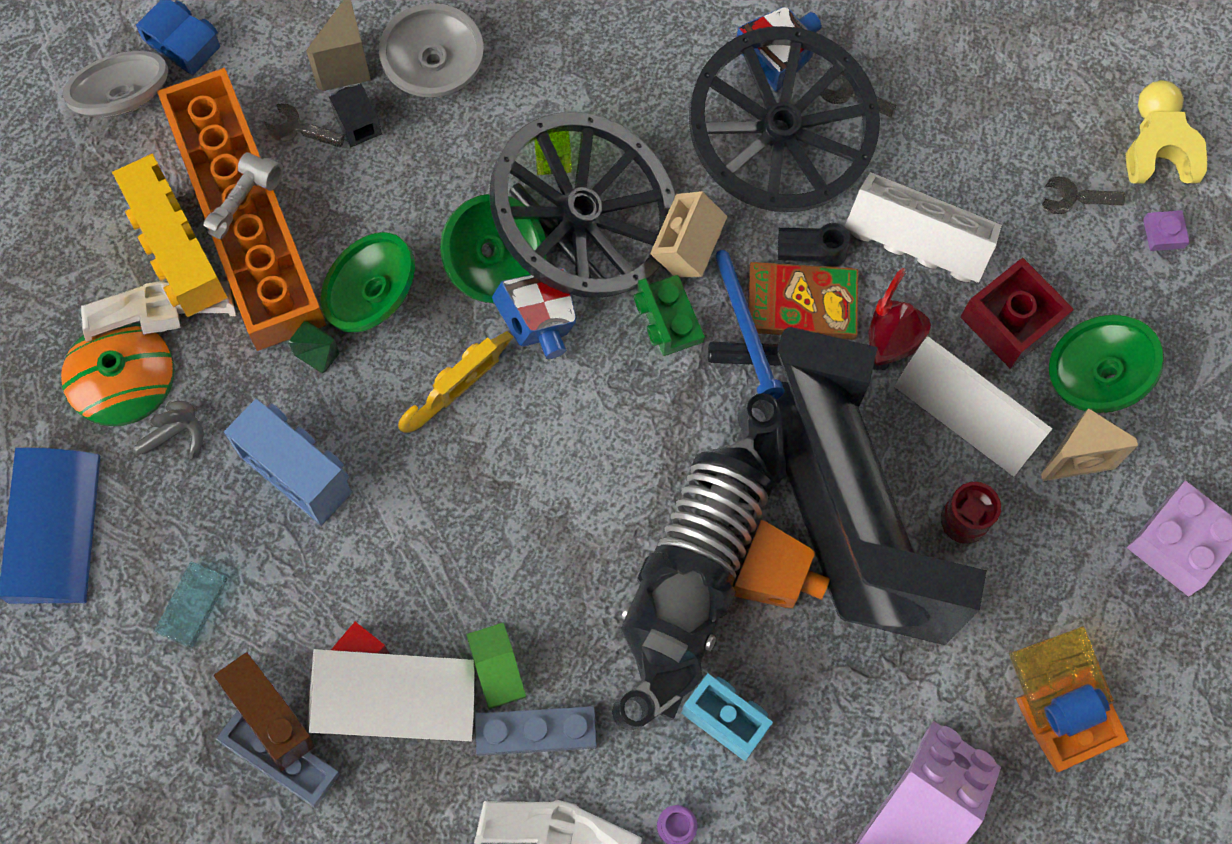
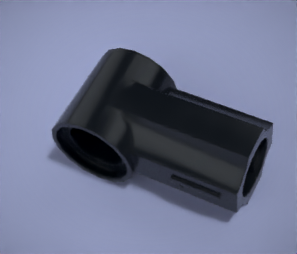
[778,223,850,267]

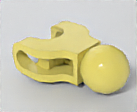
[1126,80,1207,184]

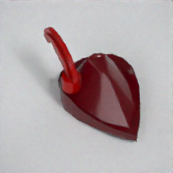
[868,267,931,366]

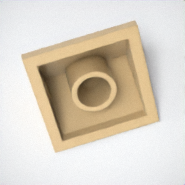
[1041,408,1138,481]

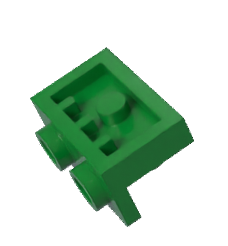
[634,275,705,357]

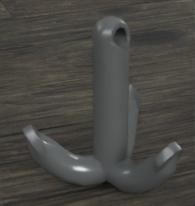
[132,400,204,460]

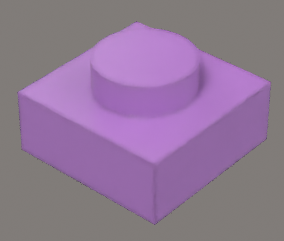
[1143,210,1189,251]

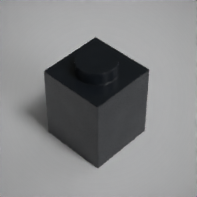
[329,83,382,148]

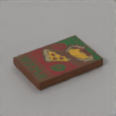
[748,262,858,340]

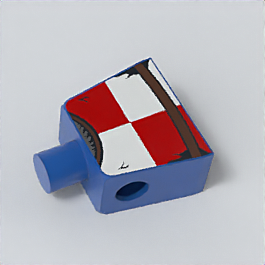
[737,7,822,92]
[492,268,576,359]

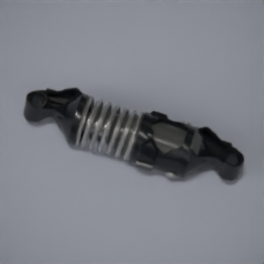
[612,393,791,730]

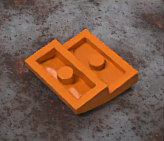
[1015,667,1129,772]

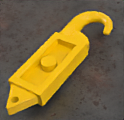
[398,331,514,433]

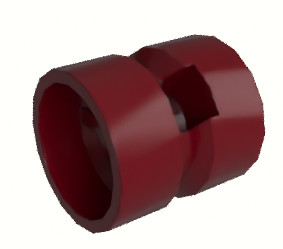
[941,481,1001,544]

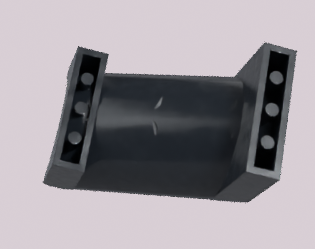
[776,327,987,645]

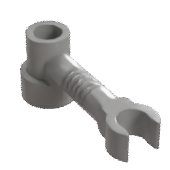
[203,152,283,239]

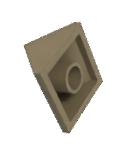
[306,0,371,91]

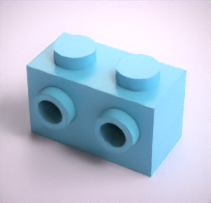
[681,673,773,761]

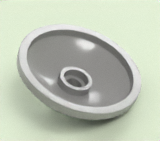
[379,3,484,97]
[63,51,168,117]

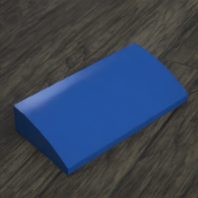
[0,447,101,604]

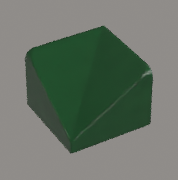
[288,321,339,373]

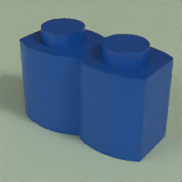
[136,0,221,75]

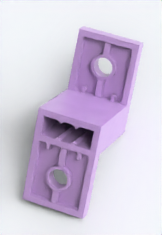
[856,721,1001,844]

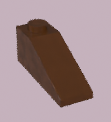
[213,652,315,771]

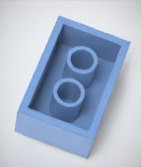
[224,399,352,526]

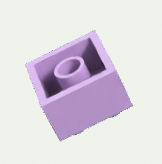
[1127,480,1232,597]

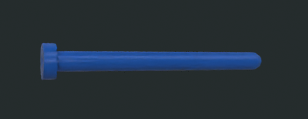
[715,250,784,399]

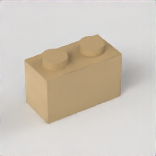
[650,191,727,278]

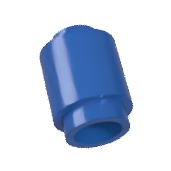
[1044,684,1110,737]

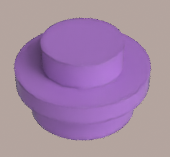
[657,805,697,844]

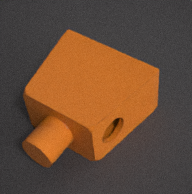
[734,520,830,608]

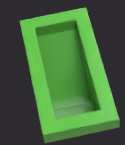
[466,622,526,709]

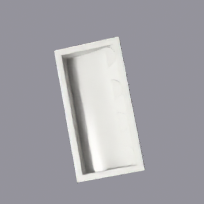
[894,336,1052,477]
[306,649,474,741]

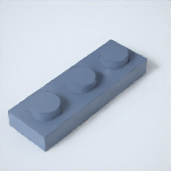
[475,706,596,756]
[216,710,340,809]

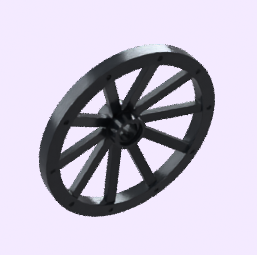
[689,26,880,212]
[489,112,675,298]

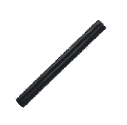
[509,183,606,279]

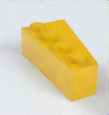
[112,153,228,317]

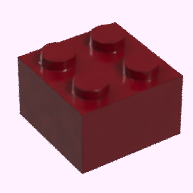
[960,257,1074,369]

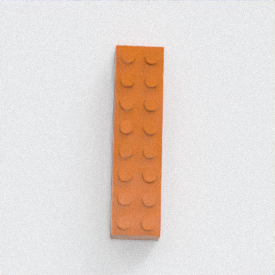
[157,68,326,351]

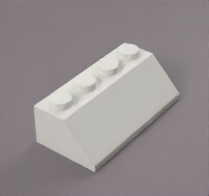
[845,172,1002,283]

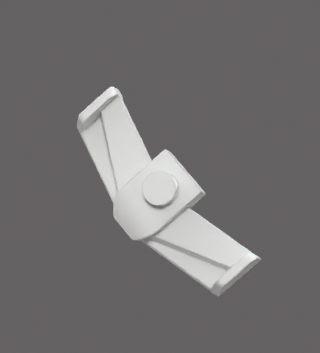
[81,281,236,342]
[474,800,642,844]

